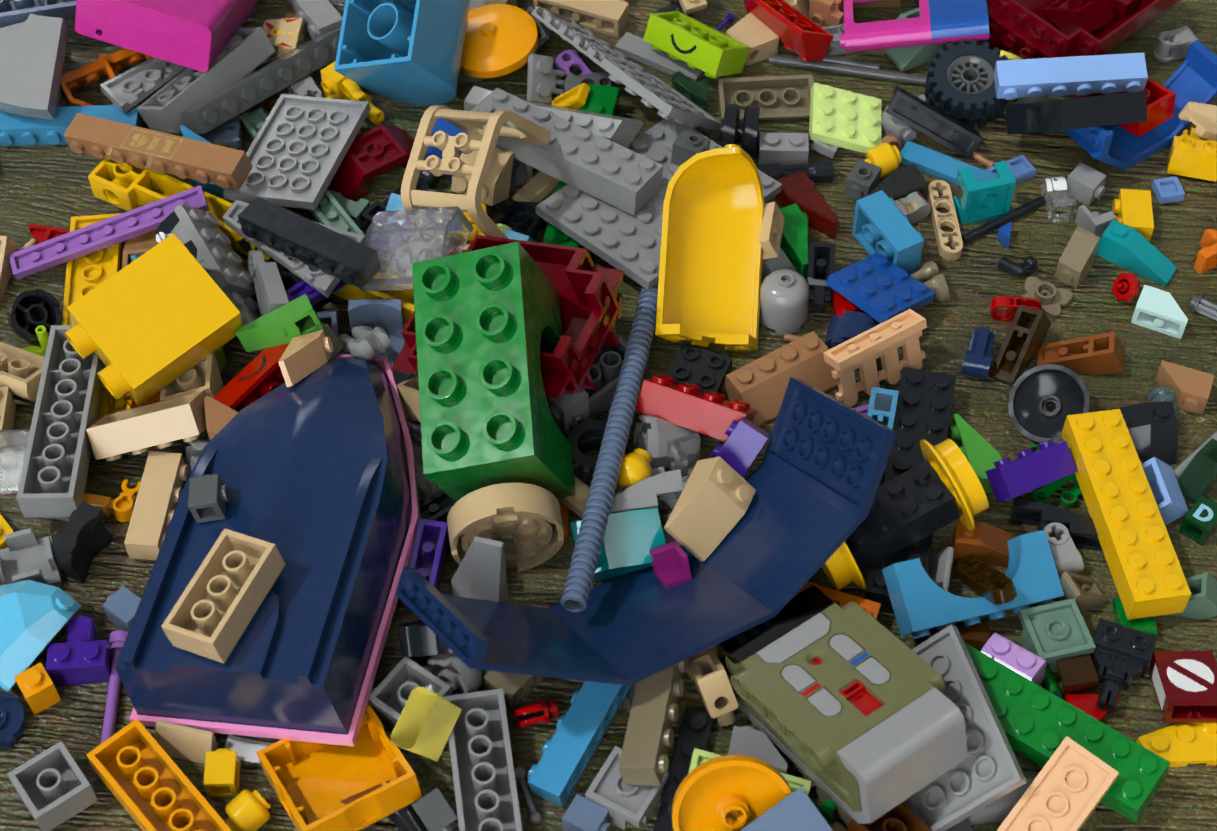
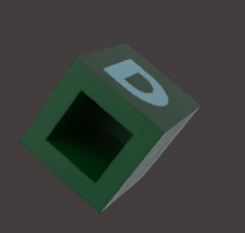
[1178,495,1217,546]

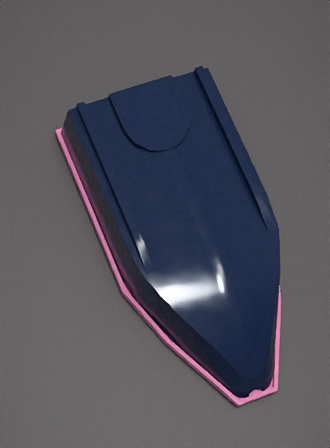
[115,354,421,747]

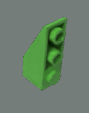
[234,294,324,352]
[948,414,1002,494]

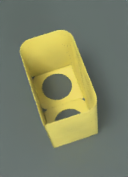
[391,686,462,762]

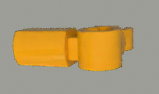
[83,479,141,522]

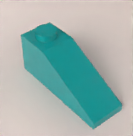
[1096,219,1177,287]

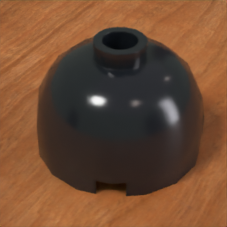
[8,289,63,342]

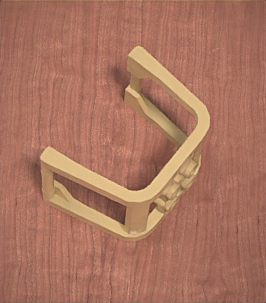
[401,105,551,253]

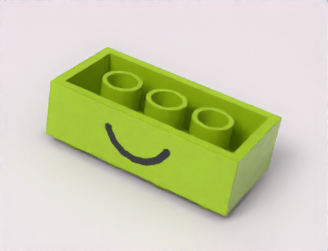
[643,11,750,79]

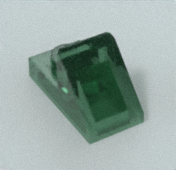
[672,71,710,112]

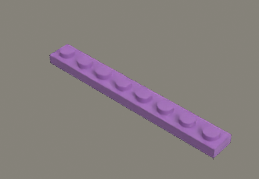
[8,185,210,280]

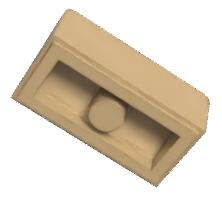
[155,720,218,764]

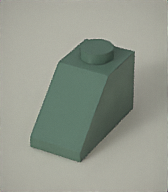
[1170,572,1217,620]

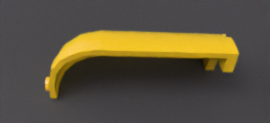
[655,144,764,351]

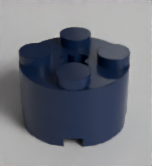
[825,311,879,371]

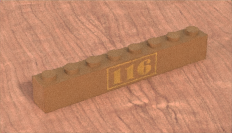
[63,113,253,190]

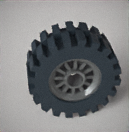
[925,39,1008,129]

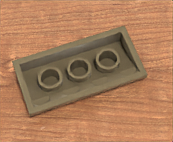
[717,74,813,122]

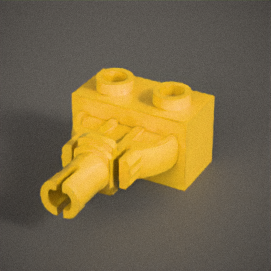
[320,61,385,125]
[1167,123,1217,182]

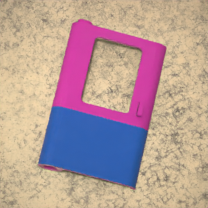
[840,0,990,53]

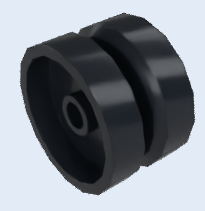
[720,103,760,159]

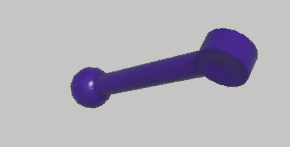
[716,13,735,31]

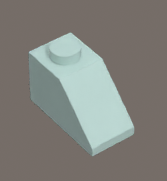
[1131,285,1188,339]

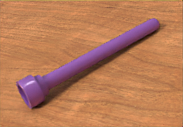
[101,630,128,744]

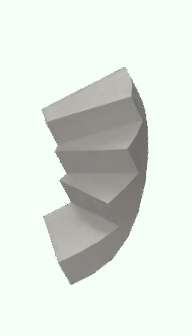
[0,14,69,120]

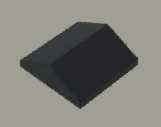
[497,201,544,237]

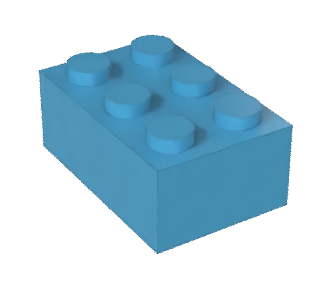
[852,190,924,275]

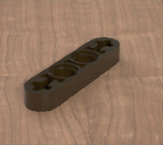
[953,555,1017,605]

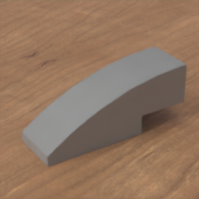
[610,469,684,514]

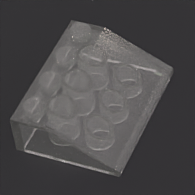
[359,206,474,291]

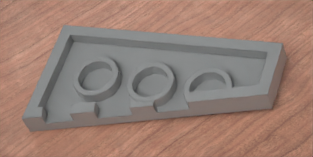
[100,57,186,114]

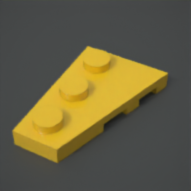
[1136,722,1217,767]

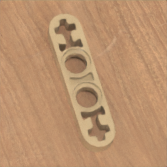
[927,180,963,261]

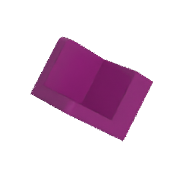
[649,541,692,588]

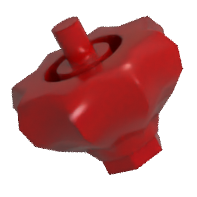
[1112,272,1141,302]

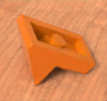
[1194,229,1217,275]

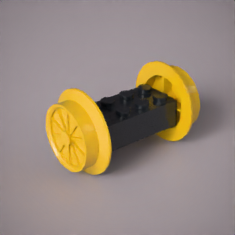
[821,438,989,591]

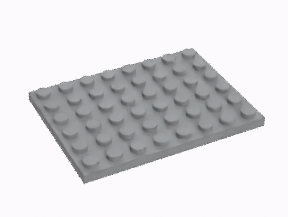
[535,119,782,290]

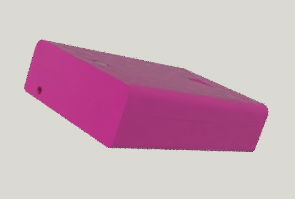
[75,0,259,72]

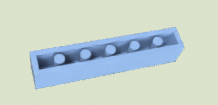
[994,53,1148,100]

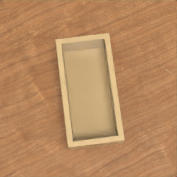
[86,390,207,461]

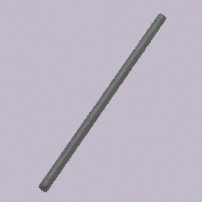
[769,55,1018,99]

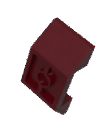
[330,124,428,201]

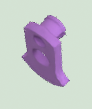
[555,49,594,84]

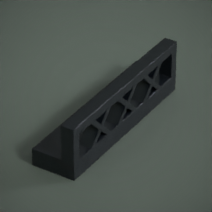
[885,85,982,159]

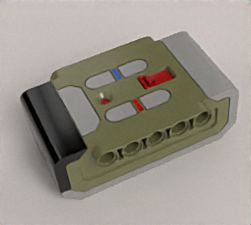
[716,585,968,824]

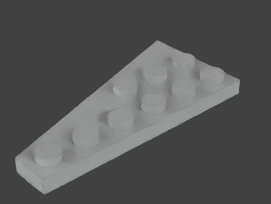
[223,200,367,298]

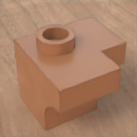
[808,0,844,27]

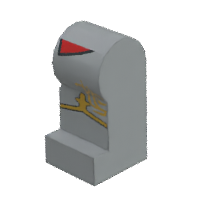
[891,191,931,224]

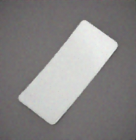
[224,735,273,764]

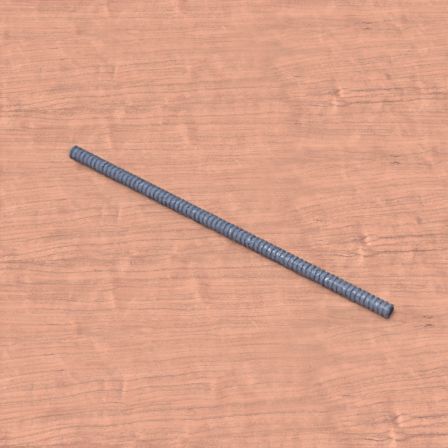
[560,283,658,613]

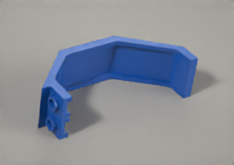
[1063,40,1217,171]

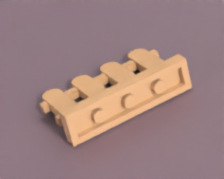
[823,309,927,407]

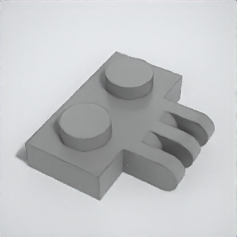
[527,54,565,105]

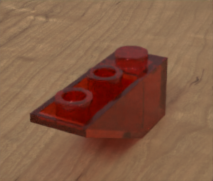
[775,171,839,239]

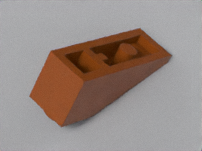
[1037,331,1125,376]
[952,519,1017,567]

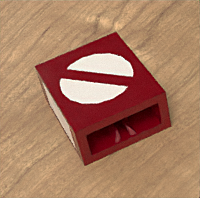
[1149,651,1217,723]

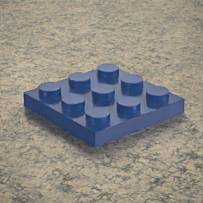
[826,252,935,323]

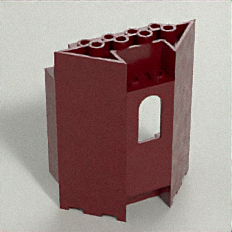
[986,0,1180,59]
[390,235,623,398]

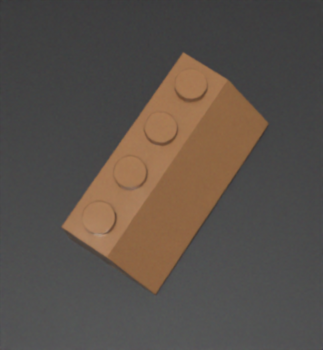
[724,331,838,427]

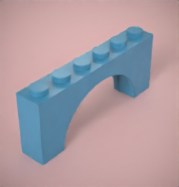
[882,530,1065,639]

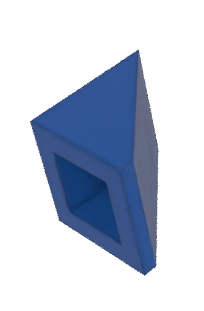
[996,222,1012,249]

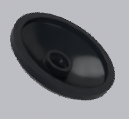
[1008,364,1091,443]

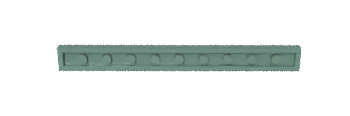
[240,108,367,240]

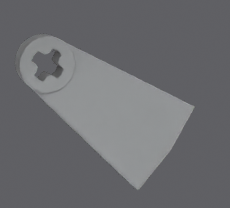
[248,250,289,317]

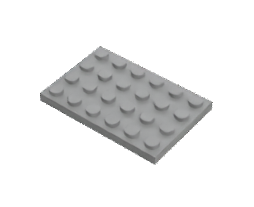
[223,94,371,210]
[904,624,1027,831]

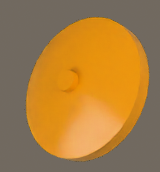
[460,4,539,78]
[671,755,792,831]

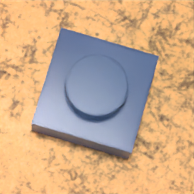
[1151,176,1185,204]

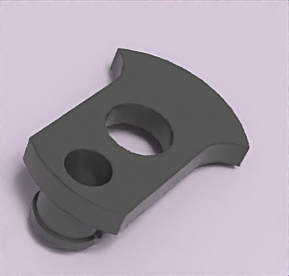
[564,71,613,92]

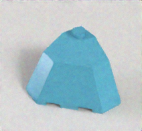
[0,580,82,692]

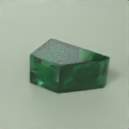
[1177,438,1217,504]

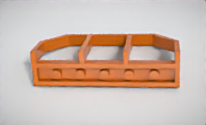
[60,48,173,106]

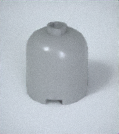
[759,269,809,335]

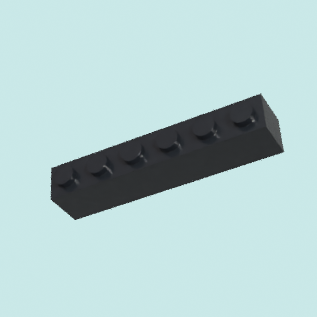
[238,196,381,289]

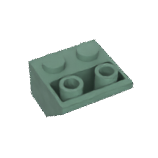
[883,8,944,72]

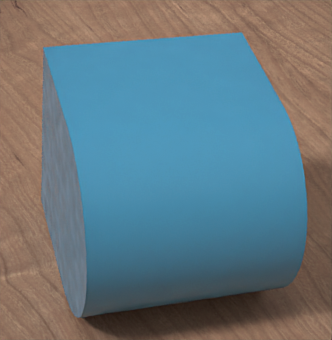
[334,0,470,105]

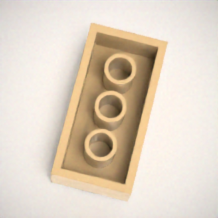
[161,528,286,664]

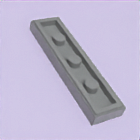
[615,32,705,85]

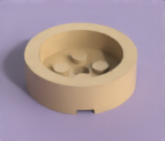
[447,483,564,572]

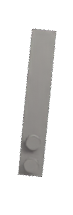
[288,0,343,39]

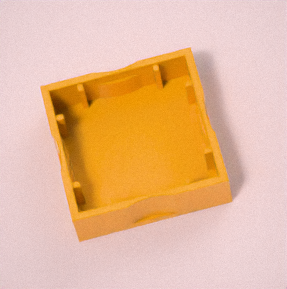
[256,703,422,831]

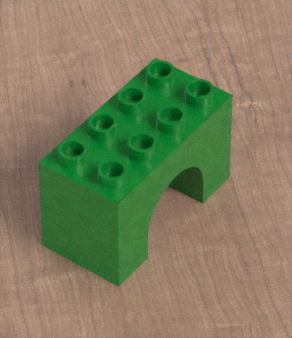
[412,242,575,502]

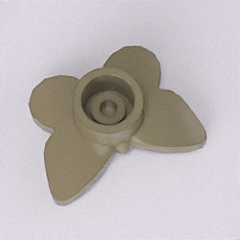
[1021,276,1073,318]

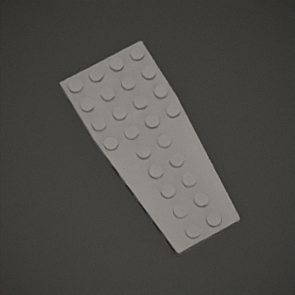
[532,6,721,133]

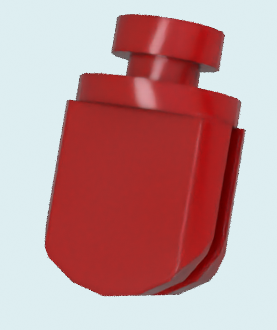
[512,697,559,728]

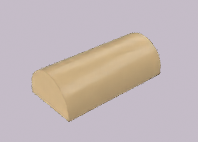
[0,342,45,402]

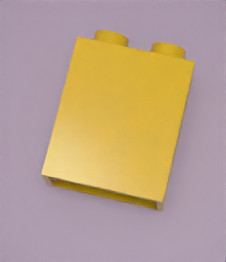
[64,233,242,406]

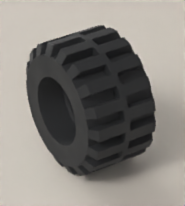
[563,417,629,487]

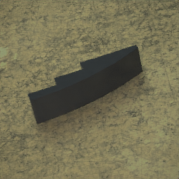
[1009,498,1103,551]

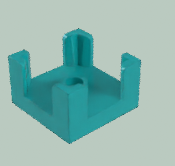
[953,161,1016,225]

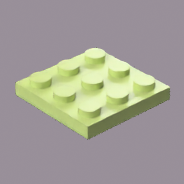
[809,82,882,154]

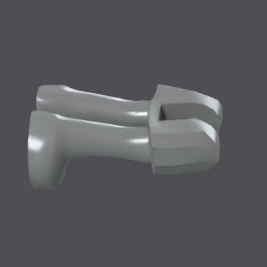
[337,325,391,361]

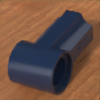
[961,327,995,379]

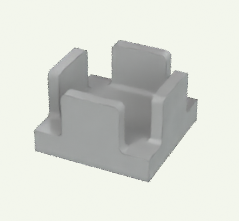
[0,528,63,588]
[585,746,668,830]

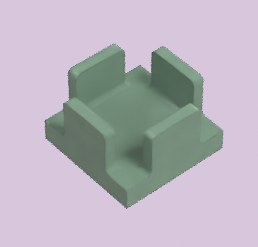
[1018,598,1096,673]

